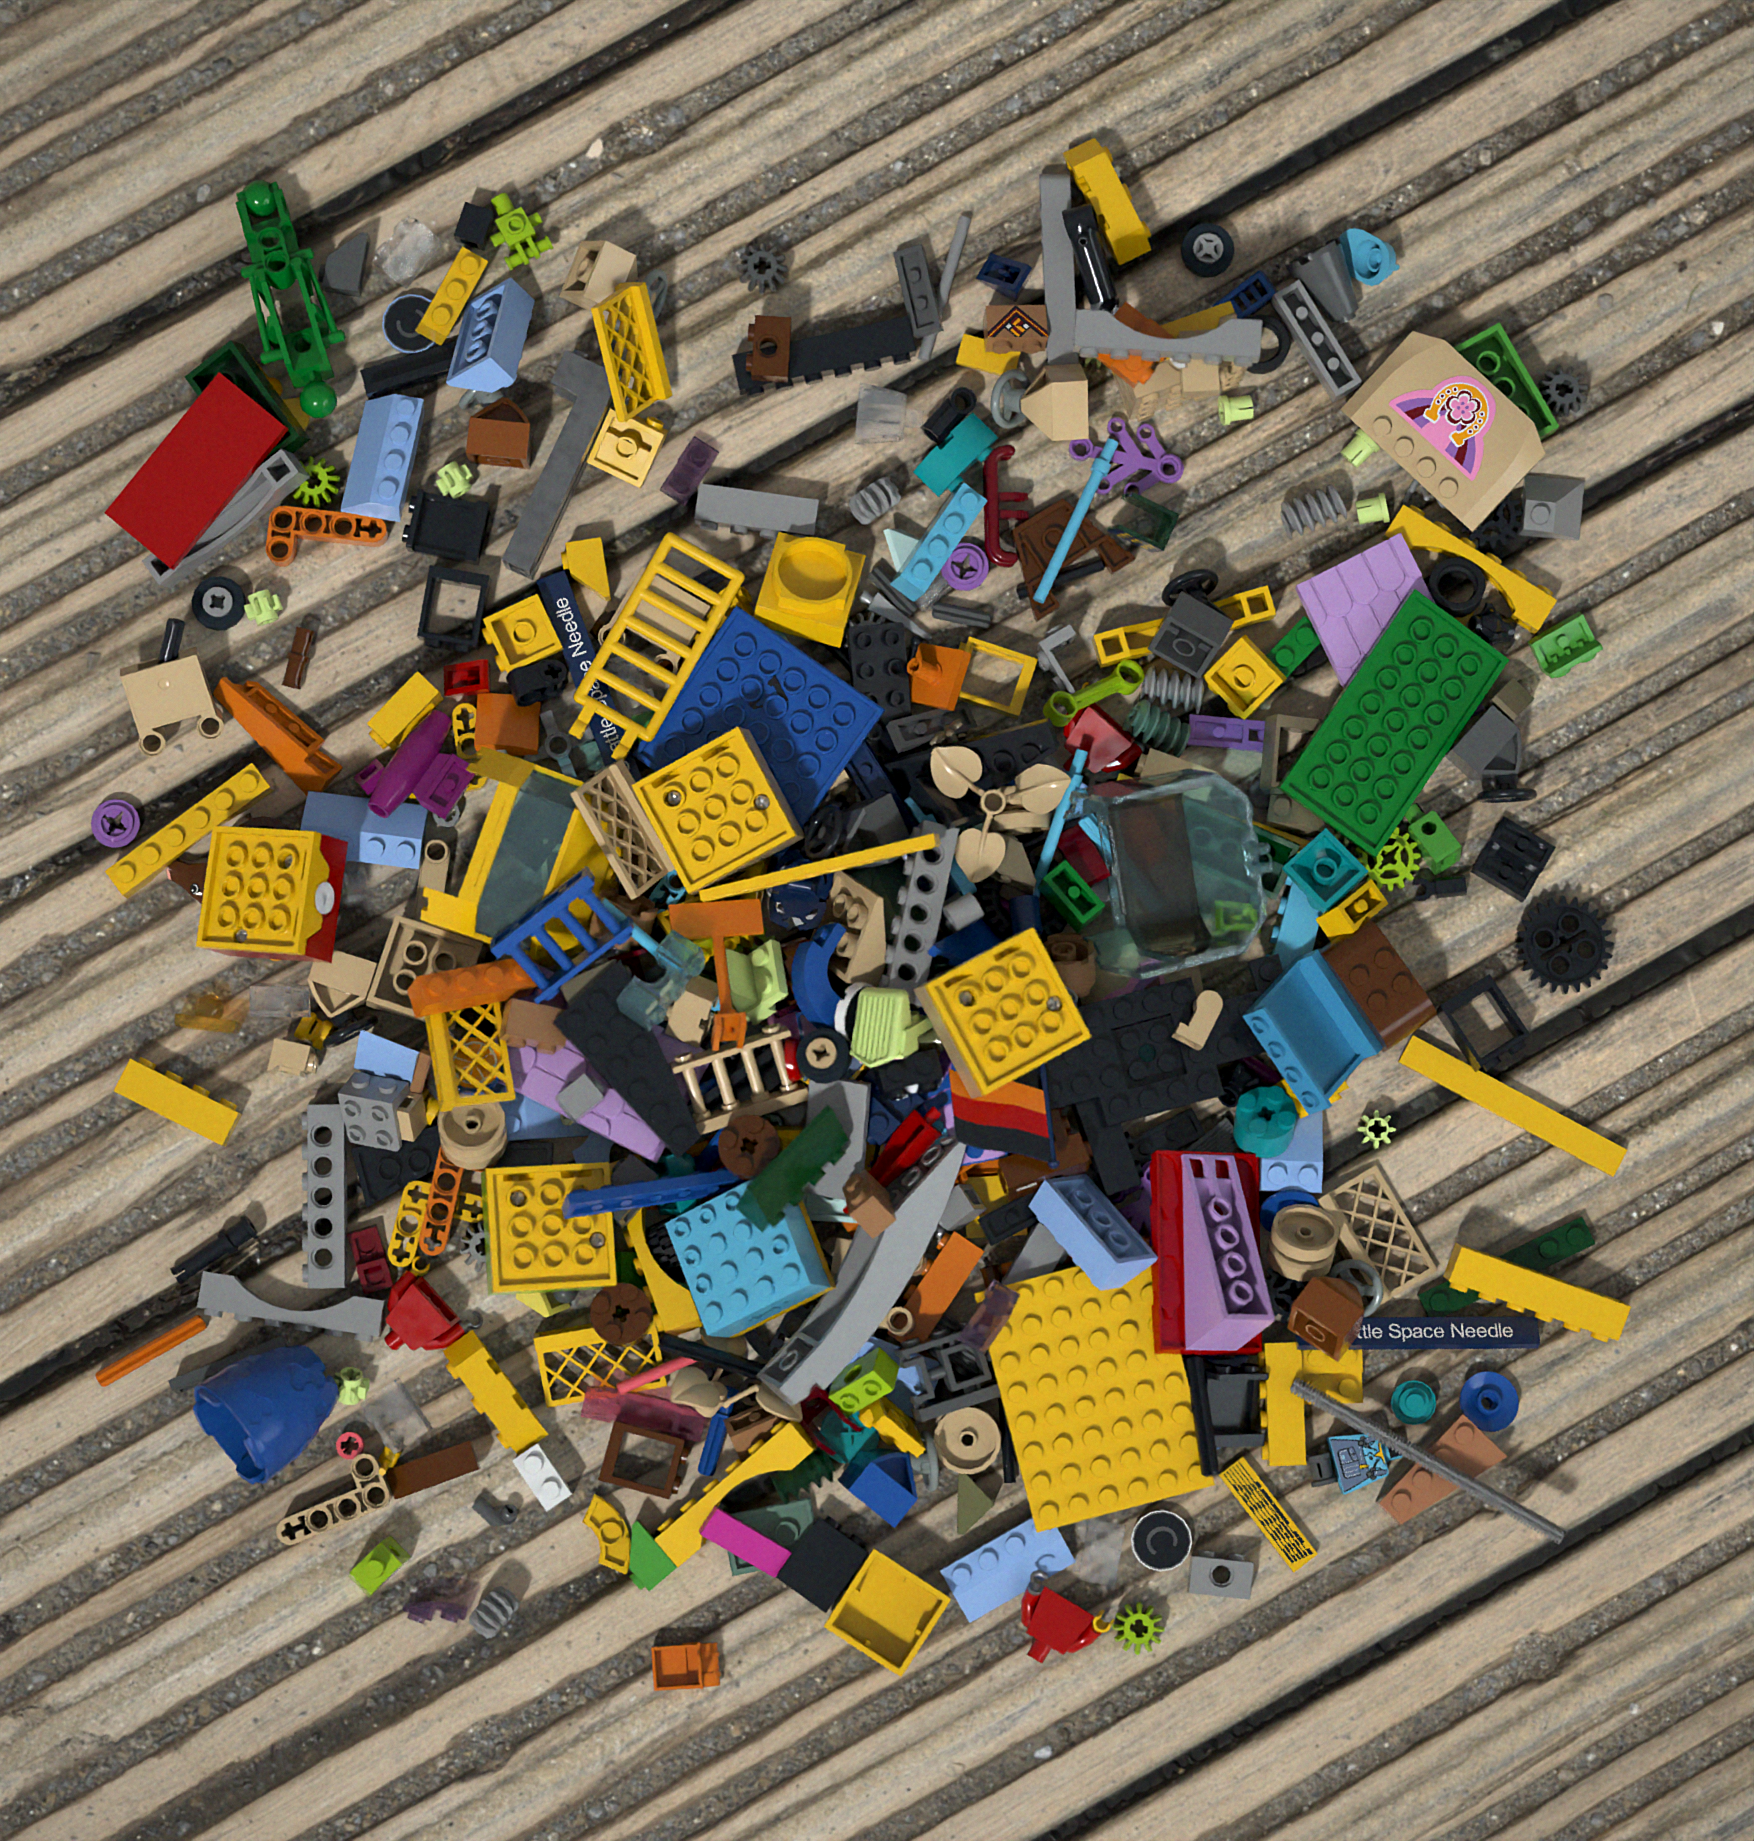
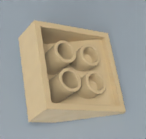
[809,870,886,988]
[366,915,483,1030]

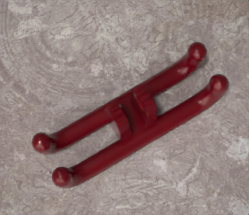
[983,445,1029,568]

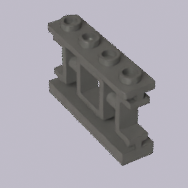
[894,1319,1000,1422]

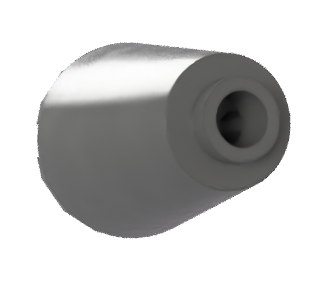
[1285,237,1359,325]

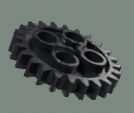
[1514,896,1614,995]

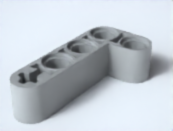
[920,889,984,937]

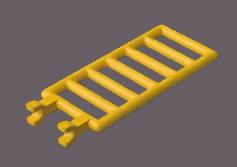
[568,532,745,761]

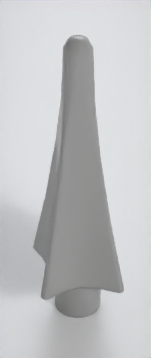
[858,590,932,641]

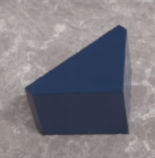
[976,253,1032,302]

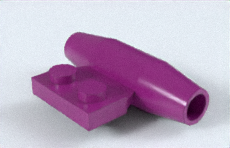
[368,710,477,820]

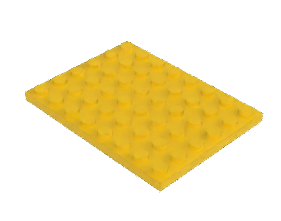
[974,1246,1215,1533]

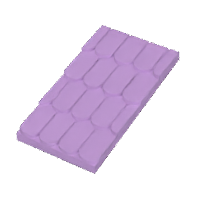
[1295,533,1484,719]
[494,963,710,1163]

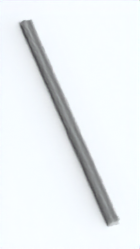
[1289,1377,1567,1545]

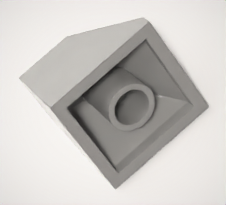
[1519,475,1584,541]

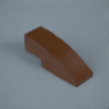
[386,1440,481,1500]

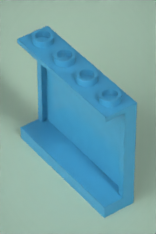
[1242,949,1383,1115]

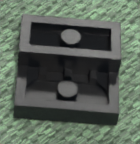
[1470,816,1556,903]

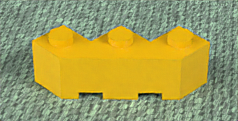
[1063,138,1151,265]
[443,1330,548,1456]

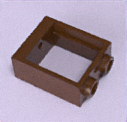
[598,1420,690,1499]

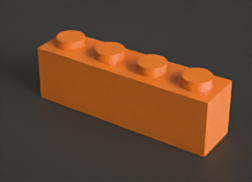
[407,955,537,1018]
[887,1230,985,1353]

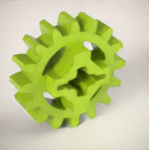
[1355,827,1421,892]

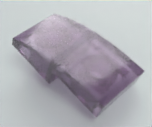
[660,436,719,506]
[402,1600,470,1624]

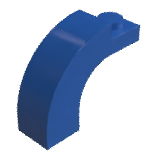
[791,923,847,1032]

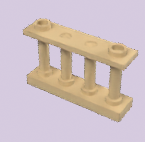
[669,1023,808,1135]

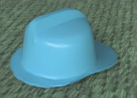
[1339,228,1400,286]

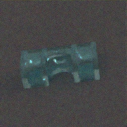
[616,929,705,1031]

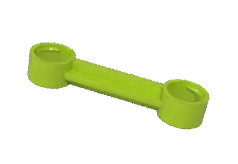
[1043,660,1144,727]

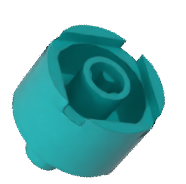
[1233,1086,1297,1158]

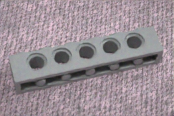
[878,820,959,1010]
[302,1104,348,1289]

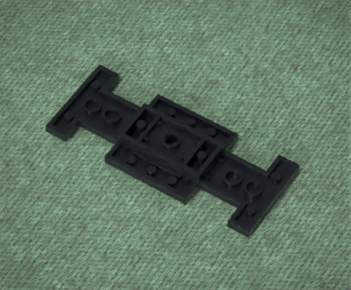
[1012,954,1284,1127]

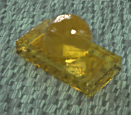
[174,994,240,1034]

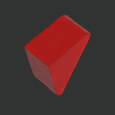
[443,659,491,696]

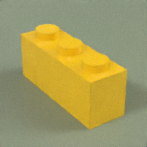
[415,246,489,346]

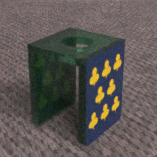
[1107,492,1180,553]

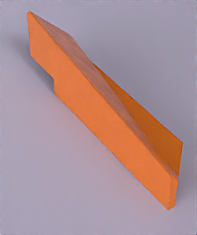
[213,677,343,796]

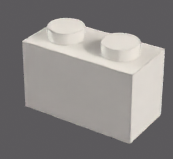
[512,1443,573,1512]

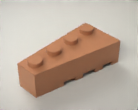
[1376,1414,1508,1524]

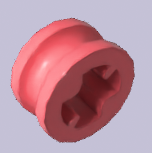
[336,1432,365,1459]

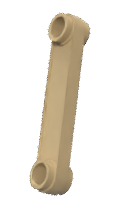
[413,839,451,926]

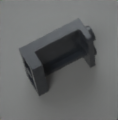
[402,489,491,566]
[1204,1363,1269,1448]
[776,1516,869,1613]

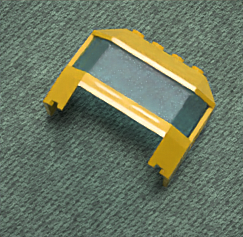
[421,746,623,968]

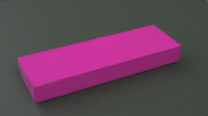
[698,1506,792,1578]

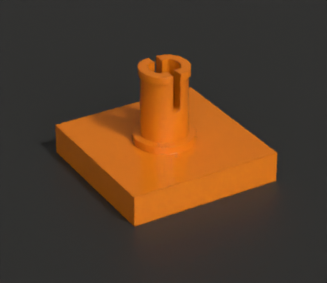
[907,643,972,712]

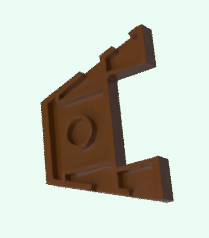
[1011,499,1135,622]

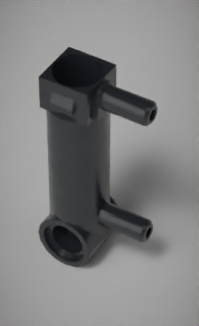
[1062,203,1120,316]

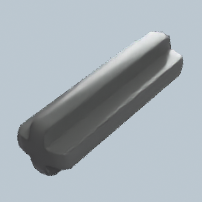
[868,566,917,617]
[932,602,991,629]

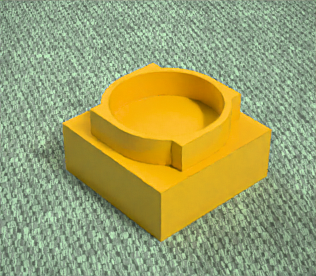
[754,532,866,648]
[823,1547,951,1677]

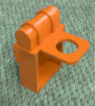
[651,1641,721,1691]

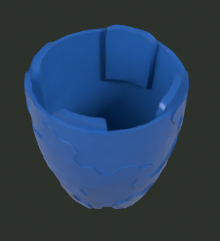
[193,1345,339,1485]

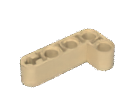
[276,1453,392,1545]

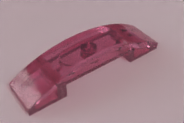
[580,1386,706,1442]

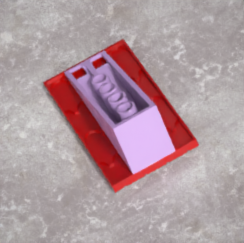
[1149,1150,1275,1355]

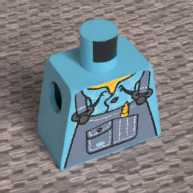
[1326,1433,1402,1494]

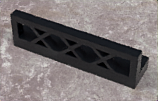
[360,340,457,400]
[687,1039,786,1140]

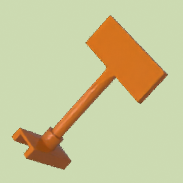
[668,898,764,1051]

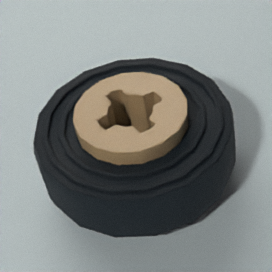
[796,1028,852,1084]

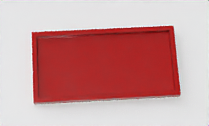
[104,372,289,570]

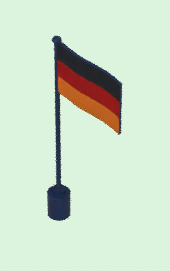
[948,895,1060,1169]

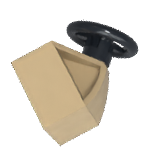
[308,949,379,1048]

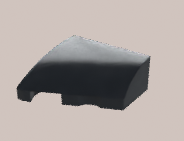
[908,777,987,830]

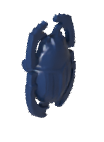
[769,849,833,931]

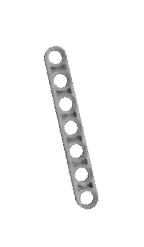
[1039,173,1078,365]

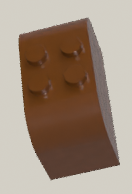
[1318,916,1437,1053]

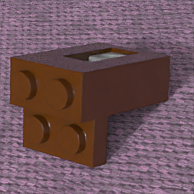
[997,1108,1093,1202]

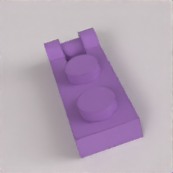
[1187,714,1265,753]

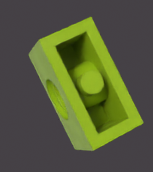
[828,1347,900,1416]

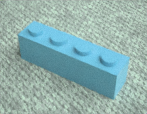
[890,482,988,602]
[1266,875,1322,971]

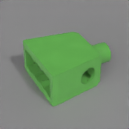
[1404,803,1462,877]

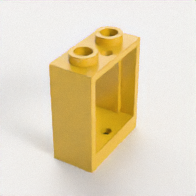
[958,636,1038,720]
[367,671,444,751]

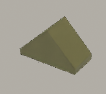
[957,1473,995,1534]

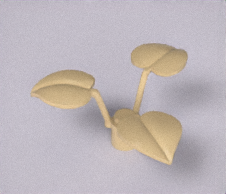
[930,746,1071,883]
[671,1323,803,1423]

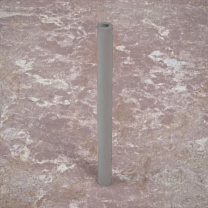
[917,216,971,362]

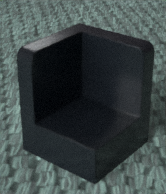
[454,202,493,251]

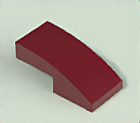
[1056,824,1111,887]
[347,1224,394,1295]

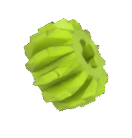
[293,456,340,508]
[1112,1601,1165,1654]

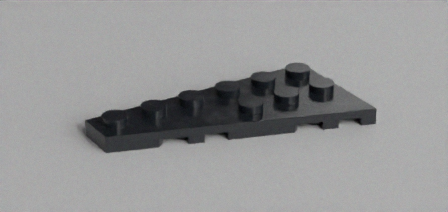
[884,717,1060,825]
[552,960,701,1159]

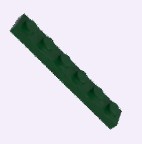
[1417,1217,1595,1317]

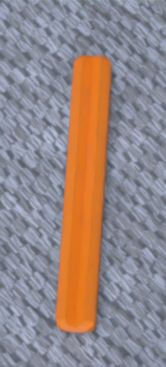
[95,1315,207,1387]

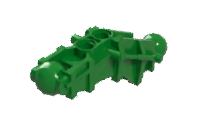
[235,180,346,419]

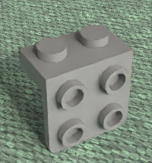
[1035,624,1076,694]
[338,1072,410,1151]

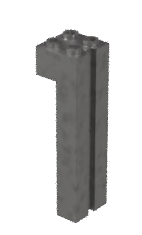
[502,349,621,580]

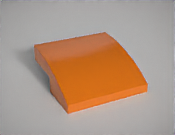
[474,693,542,756]

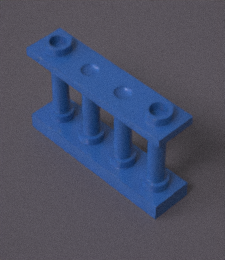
[490,866,634,1004]

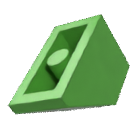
[629,1520,677,1591]

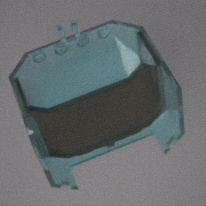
[1063,769,1273,980]

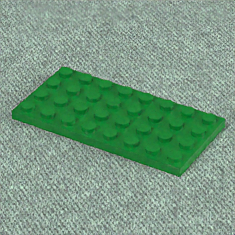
[1277,589,1510,858]

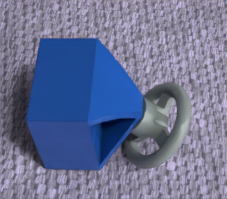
[837,1431,939,1528]

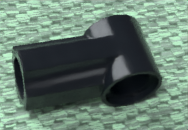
[920,387,977,445]

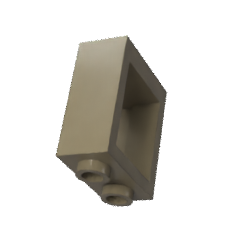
[1260,714,1322,795]

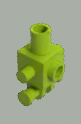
[490,192,554,271]

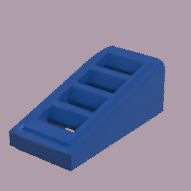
[1212,270,1278,319]

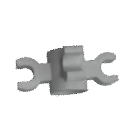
[523,710,595,780]

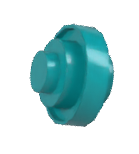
[1390,1380,1436,1425]

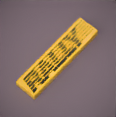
[1218,1456,1318,1573]

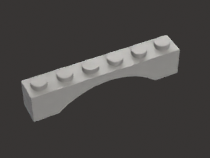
[1073,309,1262,367]
[142,448,310,589]
[197,1271,387,1342]

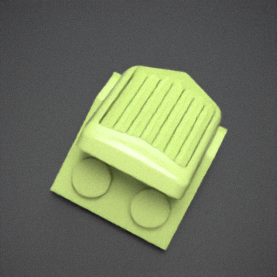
[726,939,788,1025]
[850,987,933,1068]

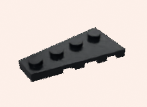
[351,1125,441,1208]

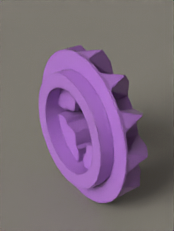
[941,543,989,591]
[91,799,141,848]

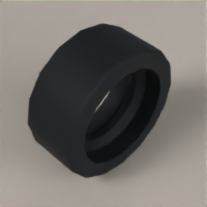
[1247,314,1290,374]
[1427,557,1486,618]

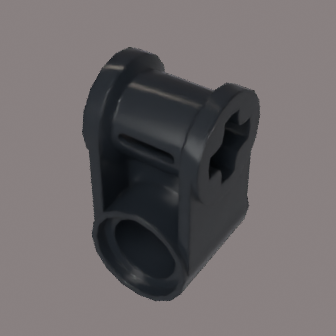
[506,659,567,707]

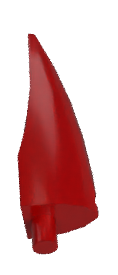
[843,1106,943,1214]

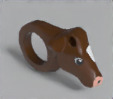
[166,813,294,905]

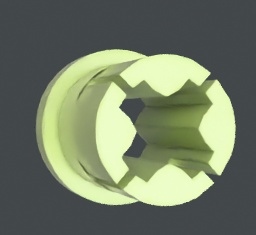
[1218,395,1254,426]
[1340,428,1380,468]
[1355,492,1390,525]

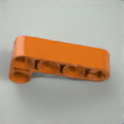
[266,506,389,567]
[419,1146,498,1255]

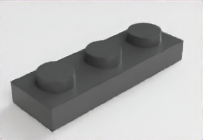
[893,244,944,339]
[886,701,978,753]

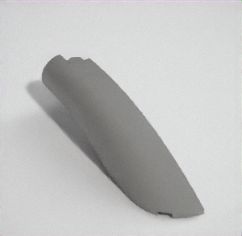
[756,1136,966,1406]

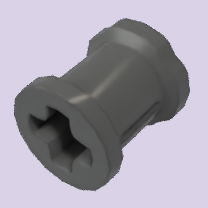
[1306,1451,1338,1488]

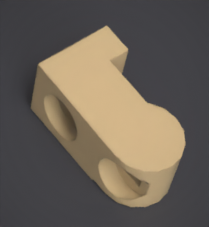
[1171,990,1223,1051]

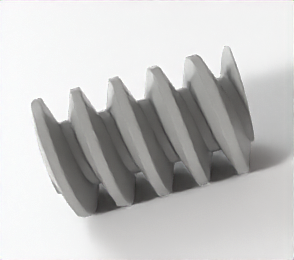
[1280,484,1347,540]
[1139,665,1205,714]

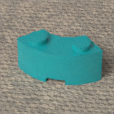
[913,413,998,497]

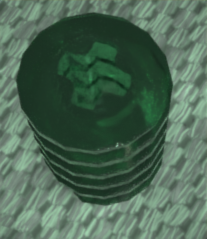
[768,1448,837,1505]

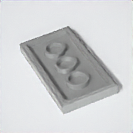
[804,1077,871,1200]

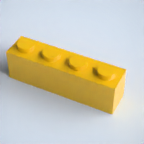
[114,1057,242,1147]
[1257,1342,1306,1466]

